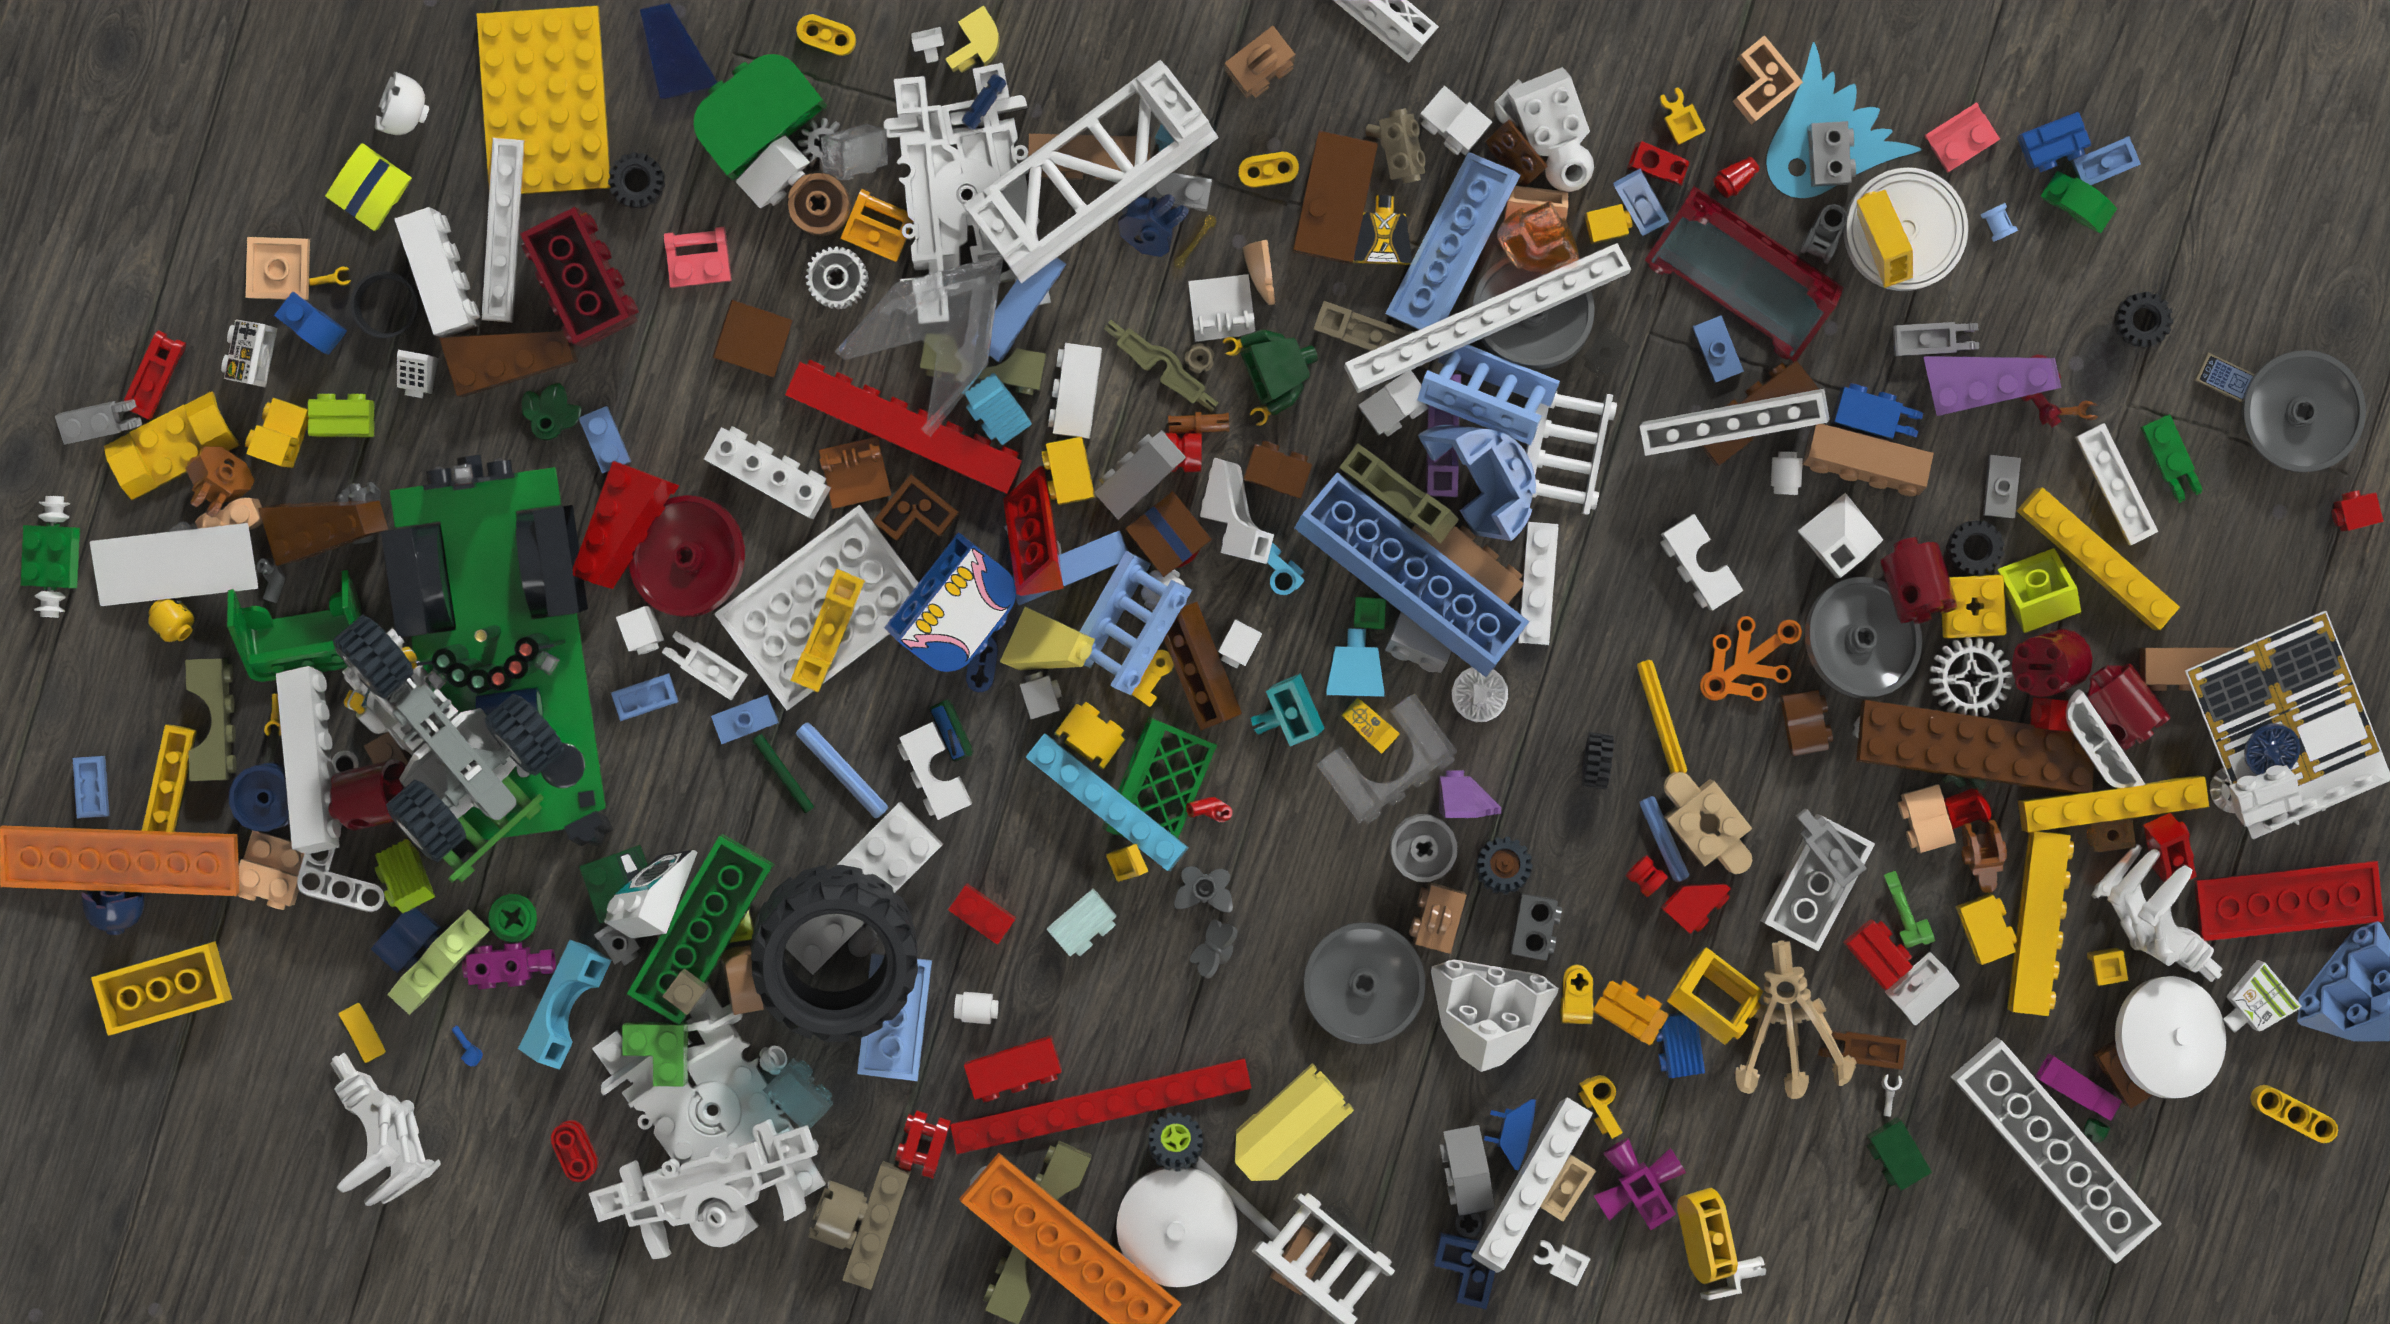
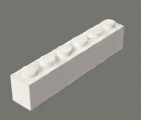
[1640,389,1830,456]
[276,666,341,855]
[1471,1097,1593,1273]

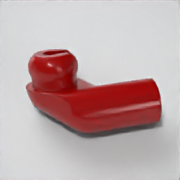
[1186,797,1233,822]

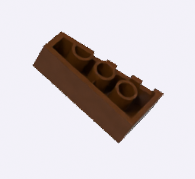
[439,331,578,398]
[1700,361,1819,466]
[258,500,388,566]

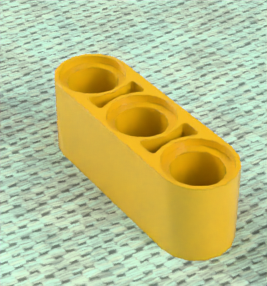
[2250,1085,2338,1143]

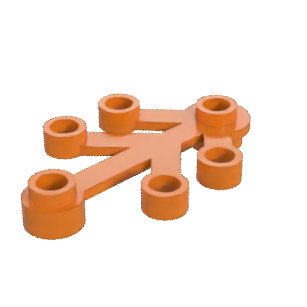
[1700,616,1802,701]

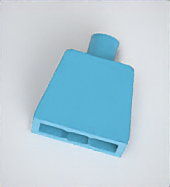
[1326,629,1384,697]

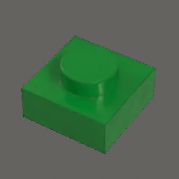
[1354,597,1386,629]

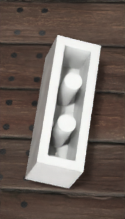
[1048,343,1102,439]

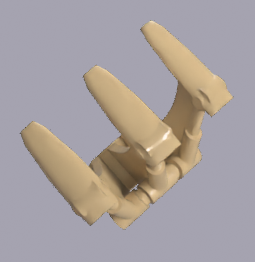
[1734,940,1857,1099]

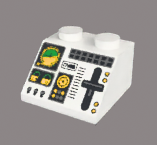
[221,319,277,387]

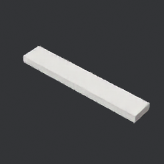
[482,138,525,323]

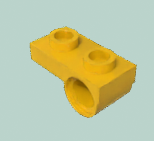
[1578,1075,1623,1139]

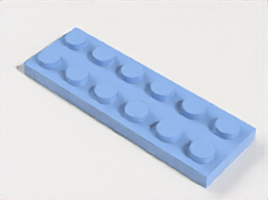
[1385,152,1521,330]

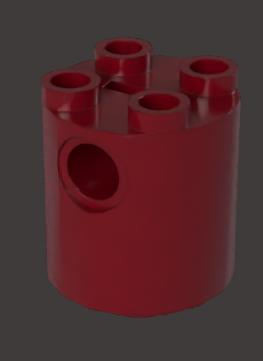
[1880,537,1958,624]
[2012,629,2093,697]
[2085,664,2171,752]
[328,759,406,830]

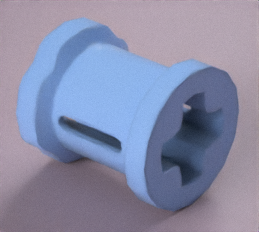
[1980,203,2018,242]

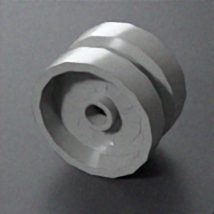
[1389,814,1457,882]

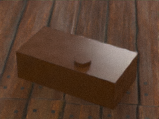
[1293,131,1378,265]

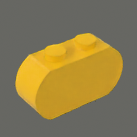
[1677,1188,1738,1284]

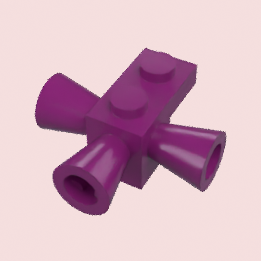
[1593,1138,1686,1230]

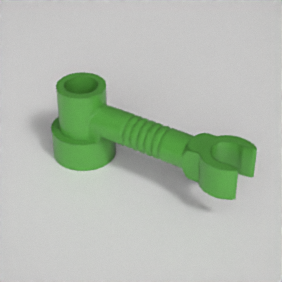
[1884,871,1935,949]

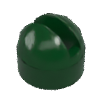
[2083,1118,2110,1144]

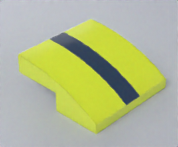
[325,143,412,231]

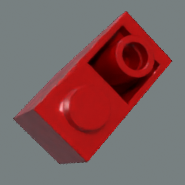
[1660,883,1731,934]

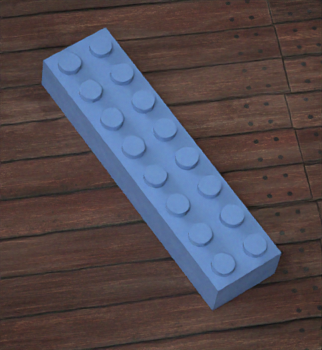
[1294,472,1529,677]

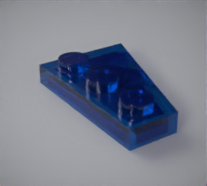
[640,3,718,100]

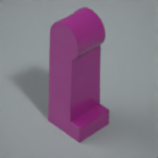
[2034,1053,2122,1121]

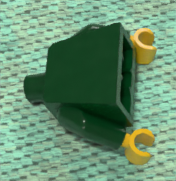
[1222,329,1318,426]

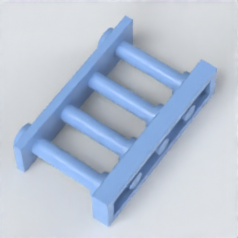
[1417,345,1560,445]
[1079,551,1192,695]

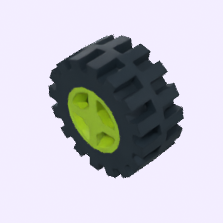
[1149,1112,1203,1171]

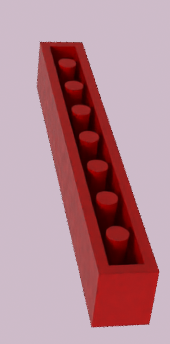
[785,359,1023,494]

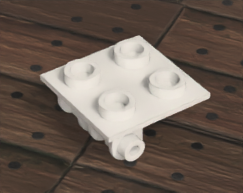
[1188,274,1255,342]

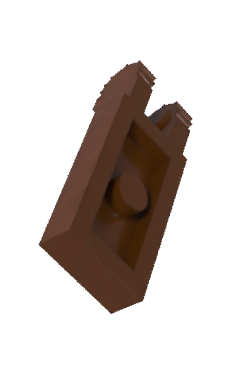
[1818,1031,1907,1070]

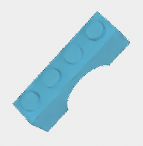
[518,940,612,1069]

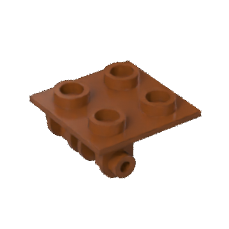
[819,436,891,509]

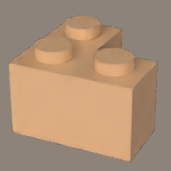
[1732,35,1803,125]

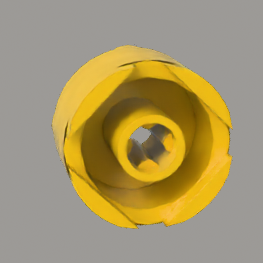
[1055,702,1125,769]

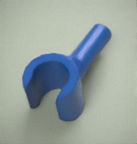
[452,1026,483,1067]

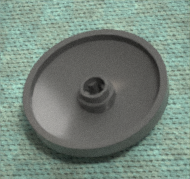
[1472,252,1595,370]
[2241,350,2366,472]
[1805,577,1922,699]
[1304,922,1425,1044]

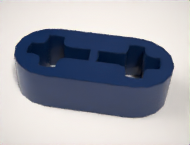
[966,637,998,692]

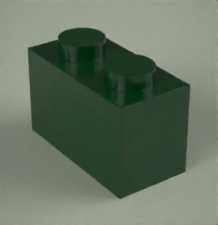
[1866,1117,1933,1191]

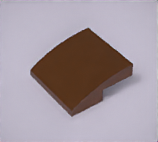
[712,300,793,377]

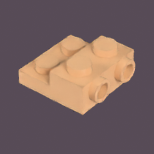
[238,830,304,910]

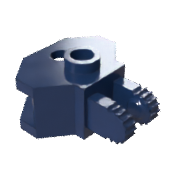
[1118,194,1189,257]

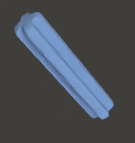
[1640,796,1689,882]

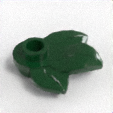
[521,383,582,441]

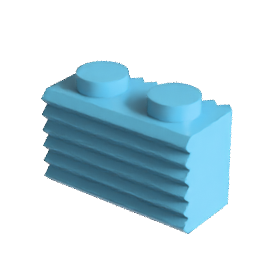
[965,373,1032,445]

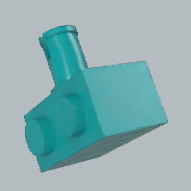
[1251,673,1325,747]

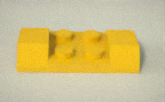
[104,391,240,500]

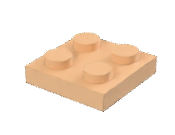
[246,237,310,300]

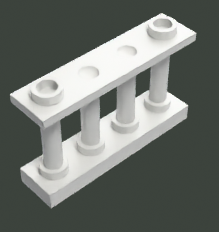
[1526,391,1617,515]
[1252,1193,1395,1324]

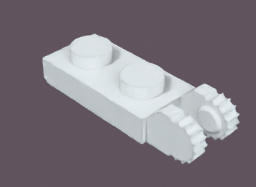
[662,631,748,700]

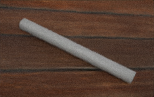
[1191,1156,1280,1241]

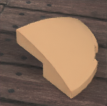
[1243,240,1275,305]

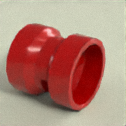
[1625,855,1668,897]

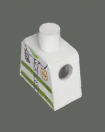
[2223,960,2302,1033]

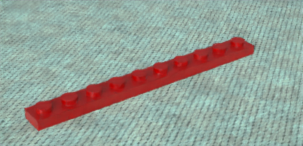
[950,1058,1252,1154]

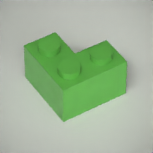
[622,1022,688,1087]

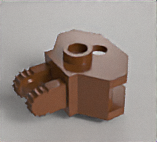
[185,446,255,518]
[1961,820,2007,894]

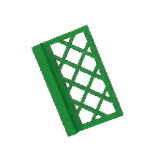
[1102,716,1217,839]

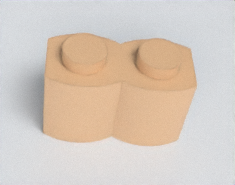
[195,498,263,530]
[1898,784,1956,853]

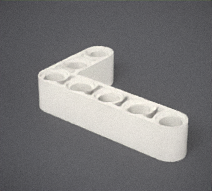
[297,751,384,912]

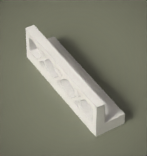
[1333,0,1439,63]

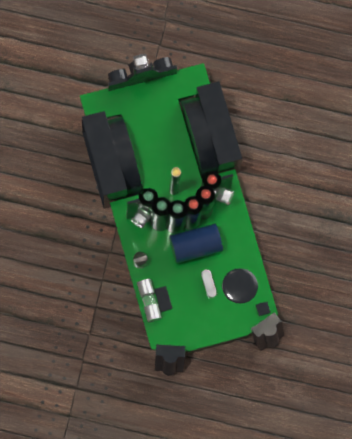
[381,454,613,863]

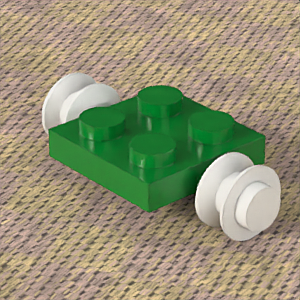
[21,496,80,618]

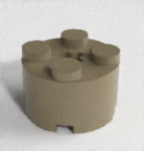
[808,1180,868,1250]

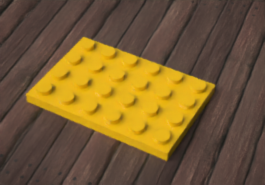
[477,6,611,194]

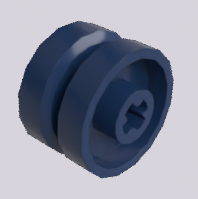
[229,763,290,831]

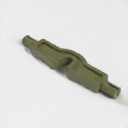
[1103,319,1219,412]

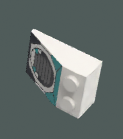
[604,850,698,938]

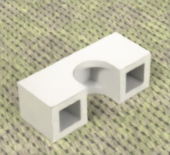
[1660,514,1743,610]
[897,722,972,820]

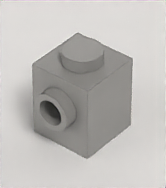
[1020,672,1062,719]

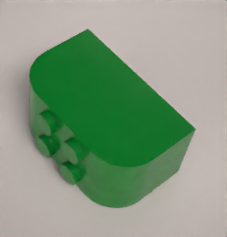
[694,54,827,181]

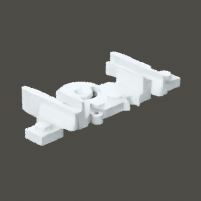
[589,1119,817,1259]

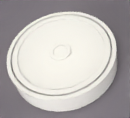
[1843,168,1968,291]

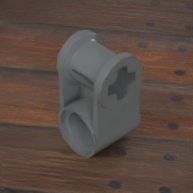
[1799,204,1847,265]

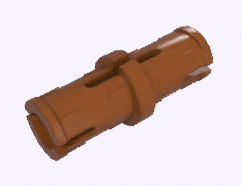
[1168,412,1229,434]

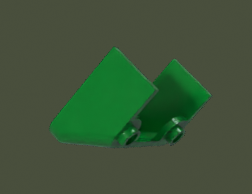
[227,570,362,682]

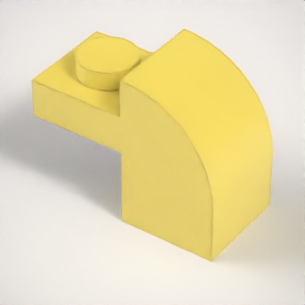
[946,6,1000,73]

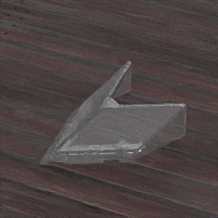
[835,255,1003,437]

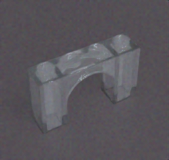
[1316,693,1457,824]

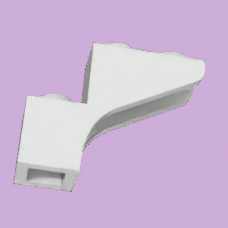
[1200,458,1274,564]

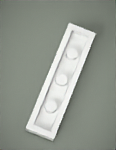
[2075,423,2158,545]
[1518,522,1558,645]

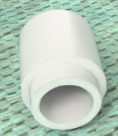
[1771,452,1803,495]
[954,992,999,1024]

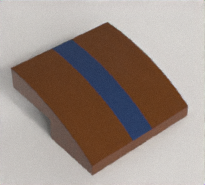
[1125,491,1212,577]

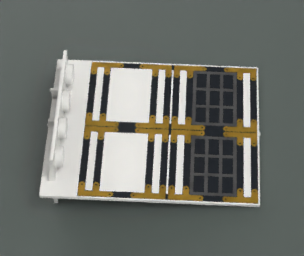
[2185,611,2390,839]

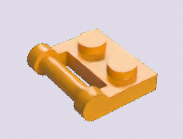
[840,189,914,262]

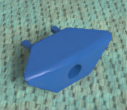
[1484,1099,1536,1170]

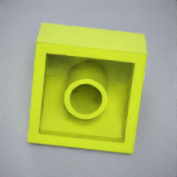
[1998,548,2081,633]

